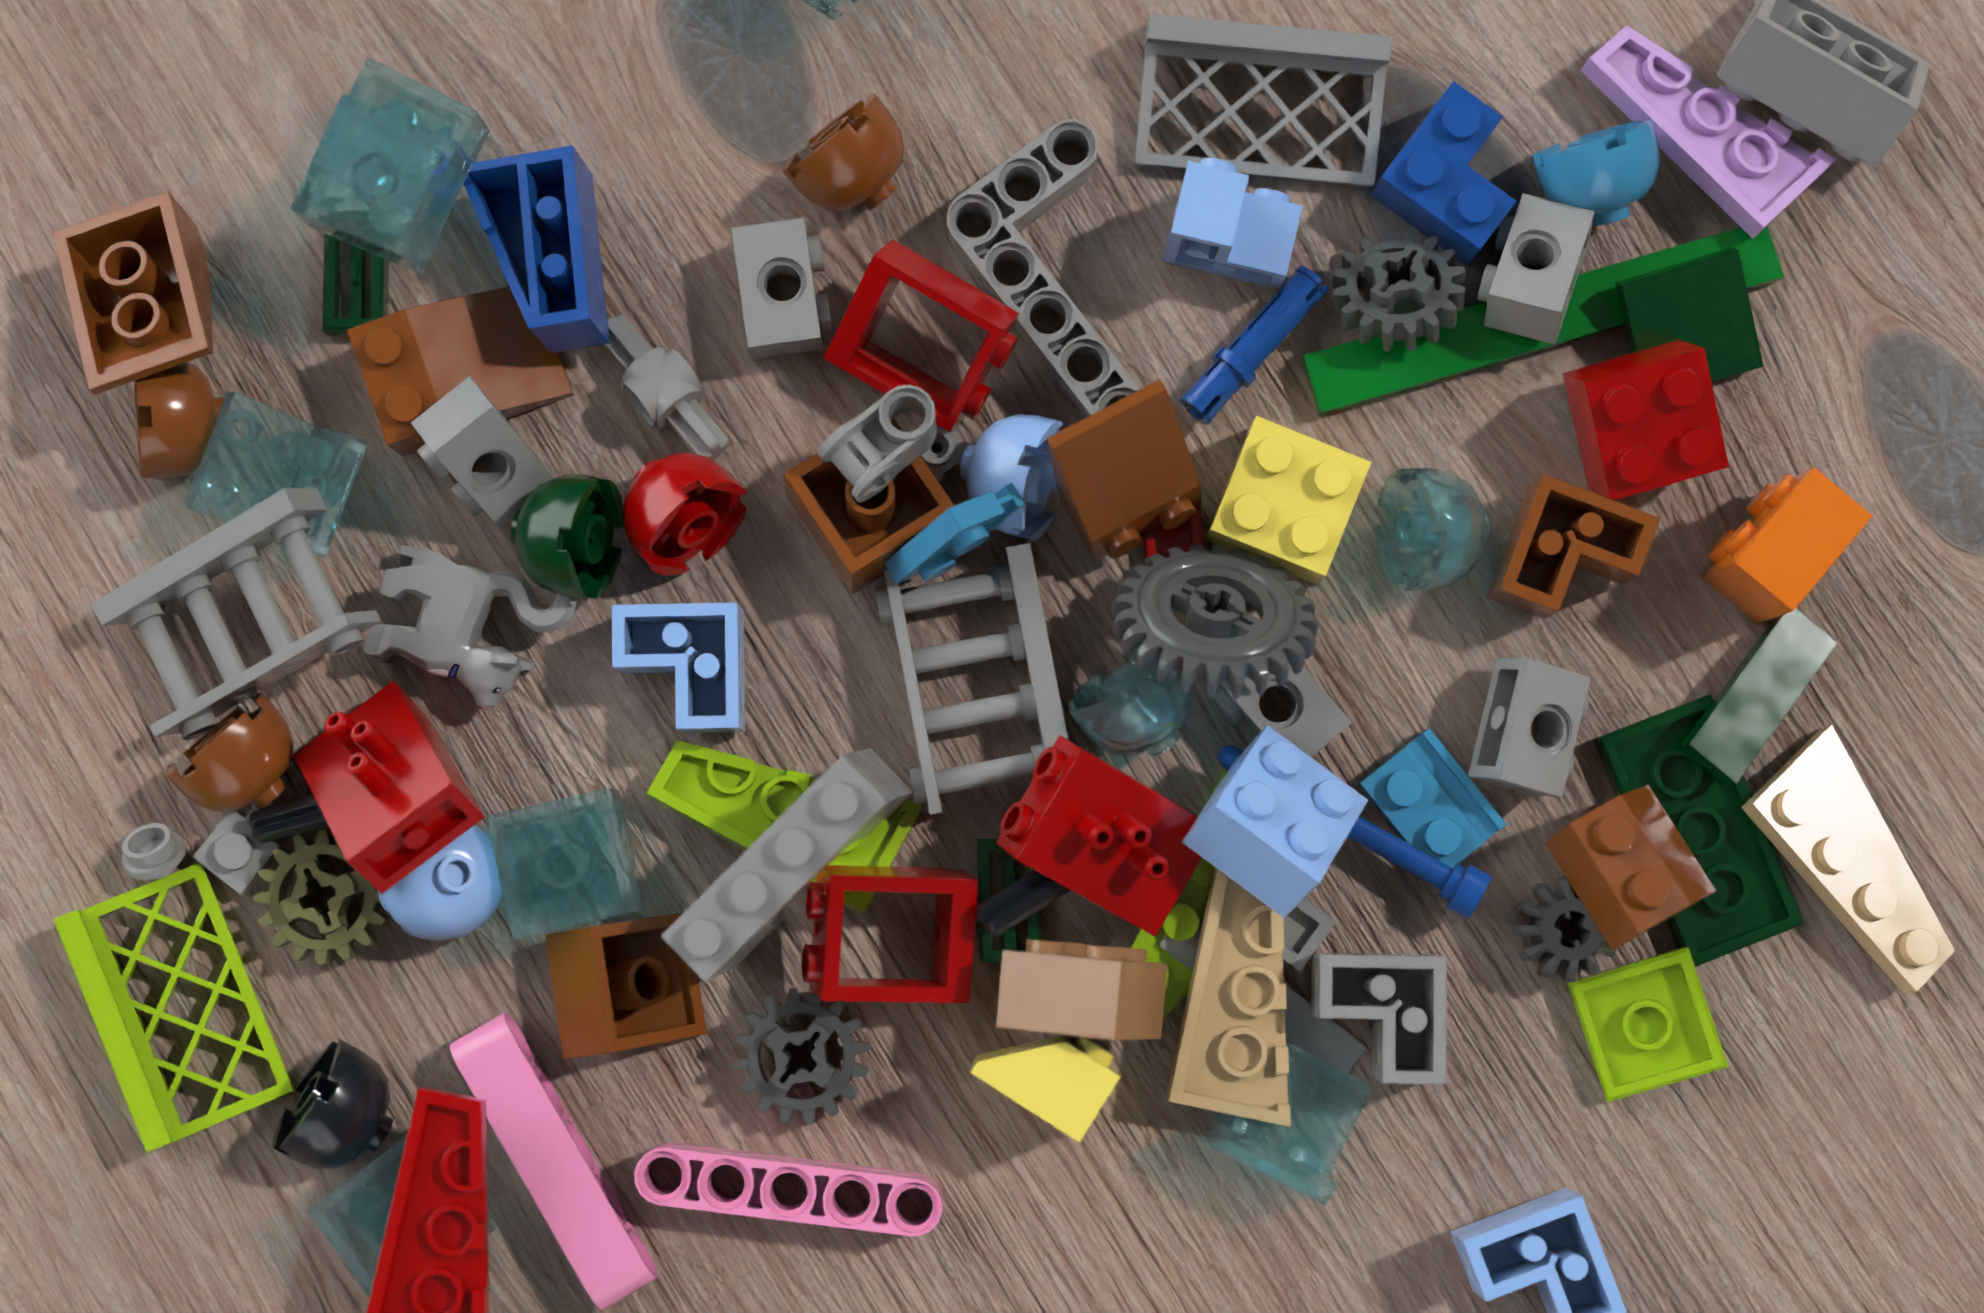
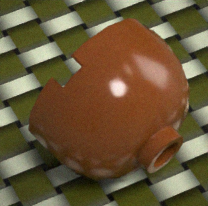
[782,93,904,211]
[134,362,228,480]
[165,692,294,812]

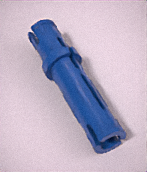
[1179,266,1328,425]

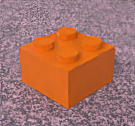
[1701,467,1873,624]

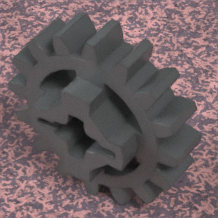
[1333,229,1466,351]
[733,987,870,1125]

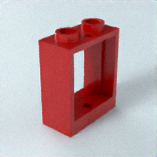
[823,239,1020,432]
[801,865,978,1003]

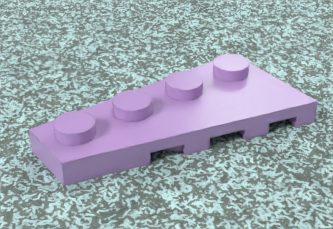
[1580,25,1836,239]

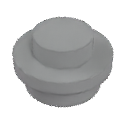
[121,823,185,880]

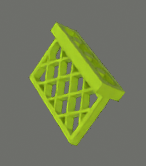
[53,863,296,1153]

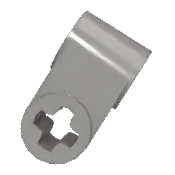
[817,385,937,503]

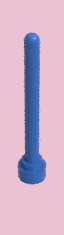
[1218,745,1493,920]

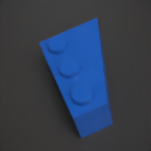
[454,145,610,353]

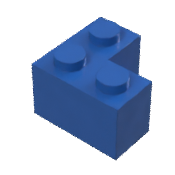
[1371,81,1516,266]

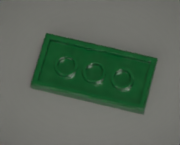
[1593,694,1805,967]

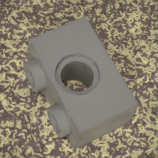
[1477,193,1595,345]
[731,218,833,360]
[411,376,554,528]
[1468,658,1591,798]
[1212,664,1352,758]

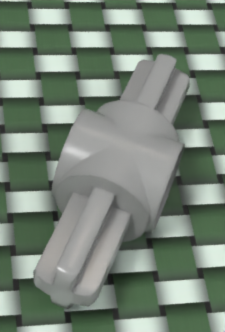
[603,315,729,461]

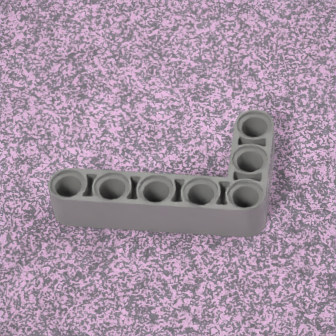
[946,119,1140,419]

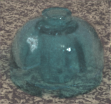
[1375,468,1490,591]
[1067,647,1193,756]

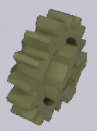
[254,829,391,965]

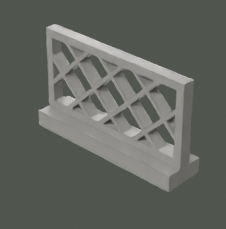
[1134,14,1393,187]

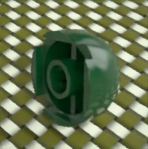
[511,474,624,599]

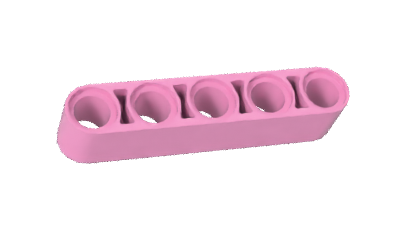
[450,1011,658,1310]
[634,1142,943,1236]

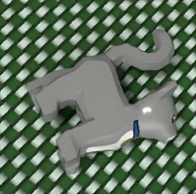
[362,545,576,708]

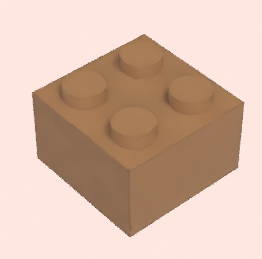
[996,939,1167,1040]

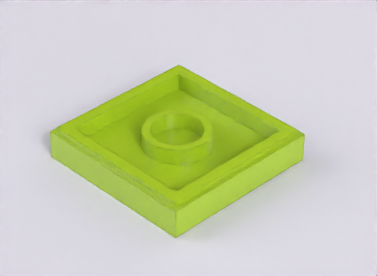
[1567,945,1729,1103]

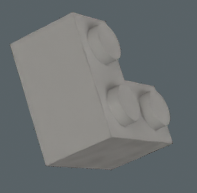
[1310,953,1447,1085]

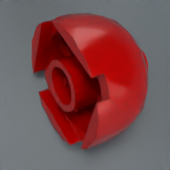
[622,452,747,576]

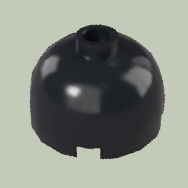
[272,1039,393,1169]

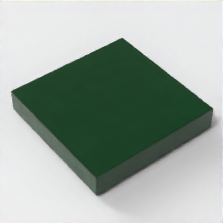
[1615,248,1764,382]

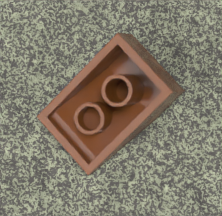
[52,191,213,395]
[347,286,574,457]
[1047,379,1202,562]

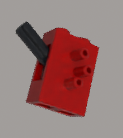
[248,680,485,894]
[976,735,1202,937]

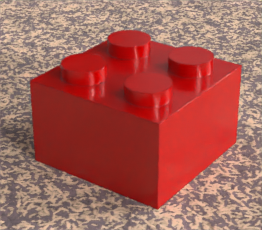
[1563,340,1729,501]

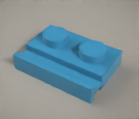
[884,483,1024,584]
[1357,728,1507,868]

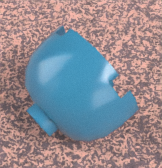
[1531,120,1660,226]

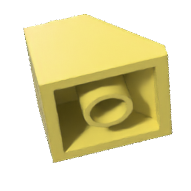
[970,1035,1121,1143]

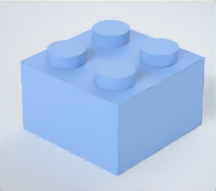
[1182,725,1368,918]

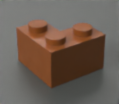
[1487,474,1660,619]

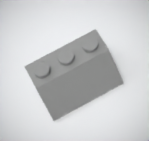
[1717,0,1930,168]

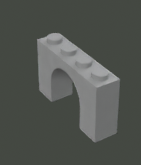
[661,748,913,983]

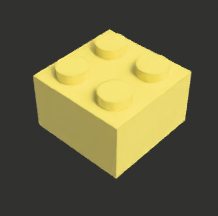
[1204,416,1371,585]

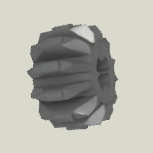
[1512,876,1617,982]

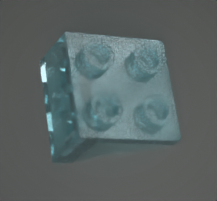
[186,391,368,558]
[1205,1042,1371,1206]

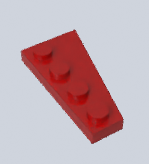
[367,1086,490,1313]

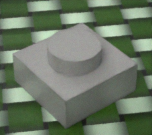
[192,809,285,895]
[1283,898,1337,971]

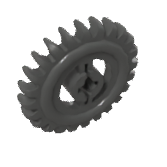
[1112,544,1319,700]

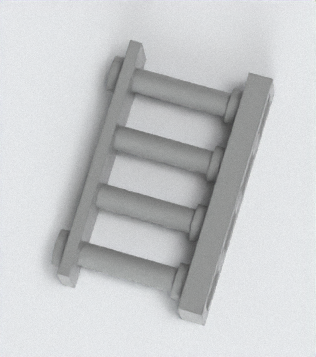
[91,488,381,740]
[875,543,1068,816]

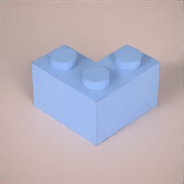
[1163,158,1303,290]
[612,602,745,733]
[1450,1188,1627,1313]

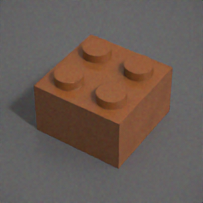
[784,418,955,595]

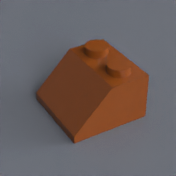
[1545,785,1716,951]
[545,912,707,1059]

